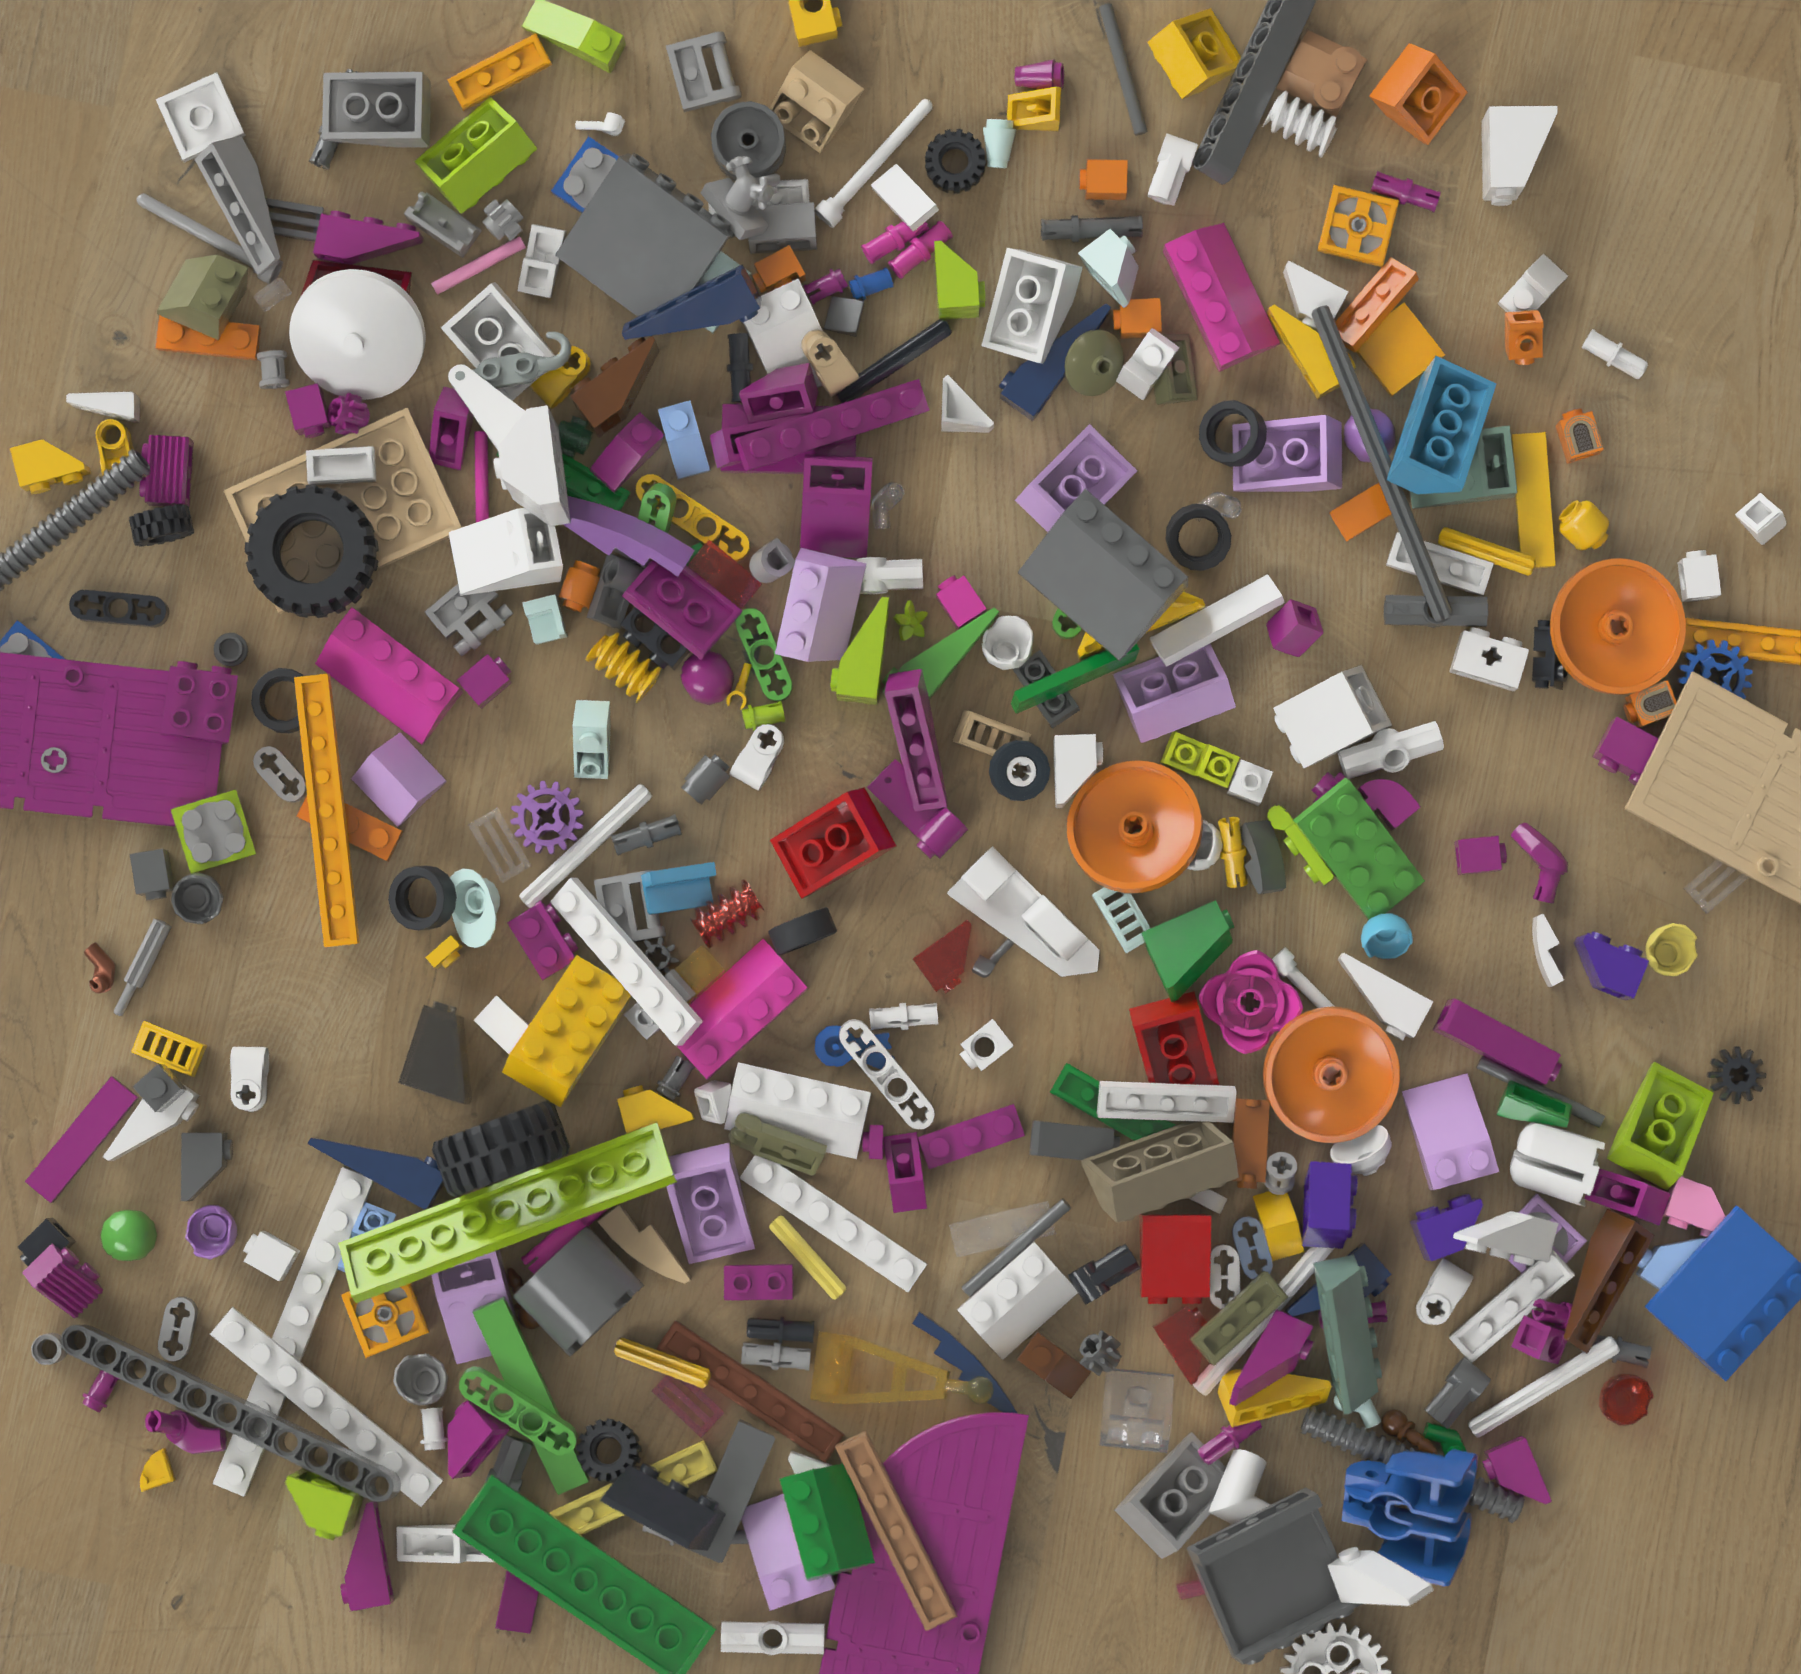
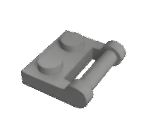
[666,31,742,112]
[594,870,666,942]

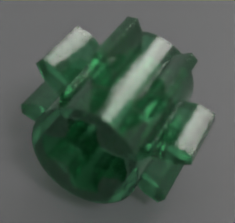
[558,416,594,459]

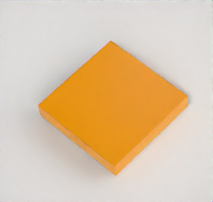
[1356,302,1445,397]

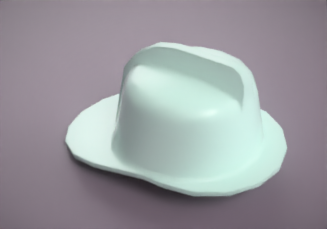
[450,869,500,948]

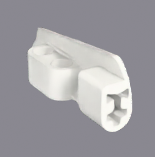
[947,846,1100,977]

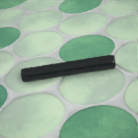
[836,318,952,403]

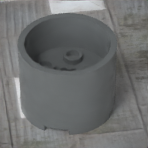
[513,1226,644,1357]

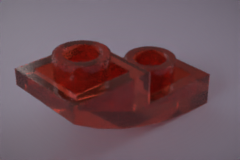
[688,539,762,610]

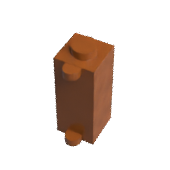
[1232,1099,1270,1189]

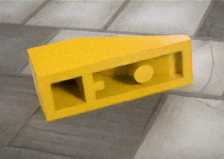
[1266,304,1356,400]
[1217,1369,1332,1428]

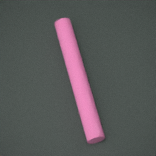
[431,236,526,295]

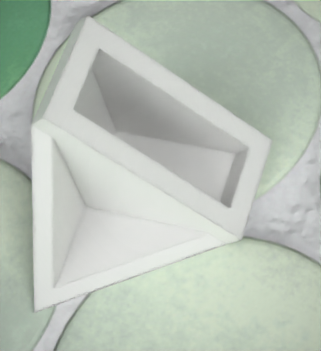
[942,375,994,433]

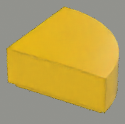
[140,1448,176,1492]

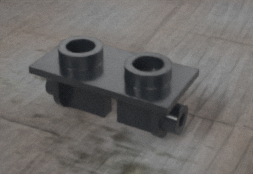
[1532,620,1568,690]

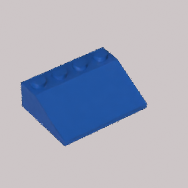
[1644,1205,1801,1381]

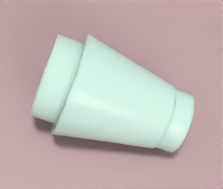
[983,119,1016,168]

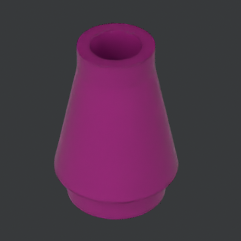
[1015,59,1064,90]

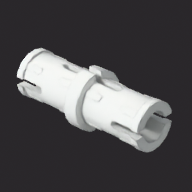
[869,1003,938,1030]

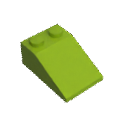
[830,597,889,705]
[1607,1062,1714,1190]

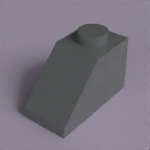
[181,1133,233,1201]

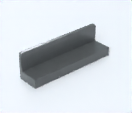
[688,1419,775,1563]

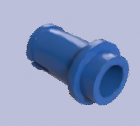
[849,267,894,301]

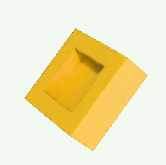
[425,935,463,969]

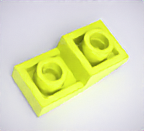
[1160,732,1240,788]

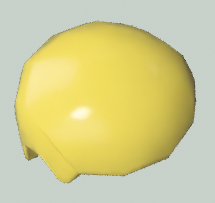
[1645,923,1698,977]

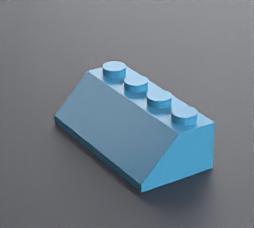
[1386,356,1497,494]

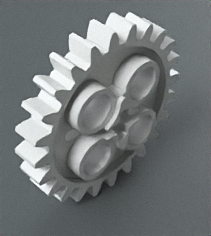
[1280,1621,1391,1674]

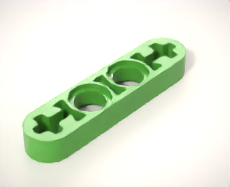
[459,1367,577,1456]

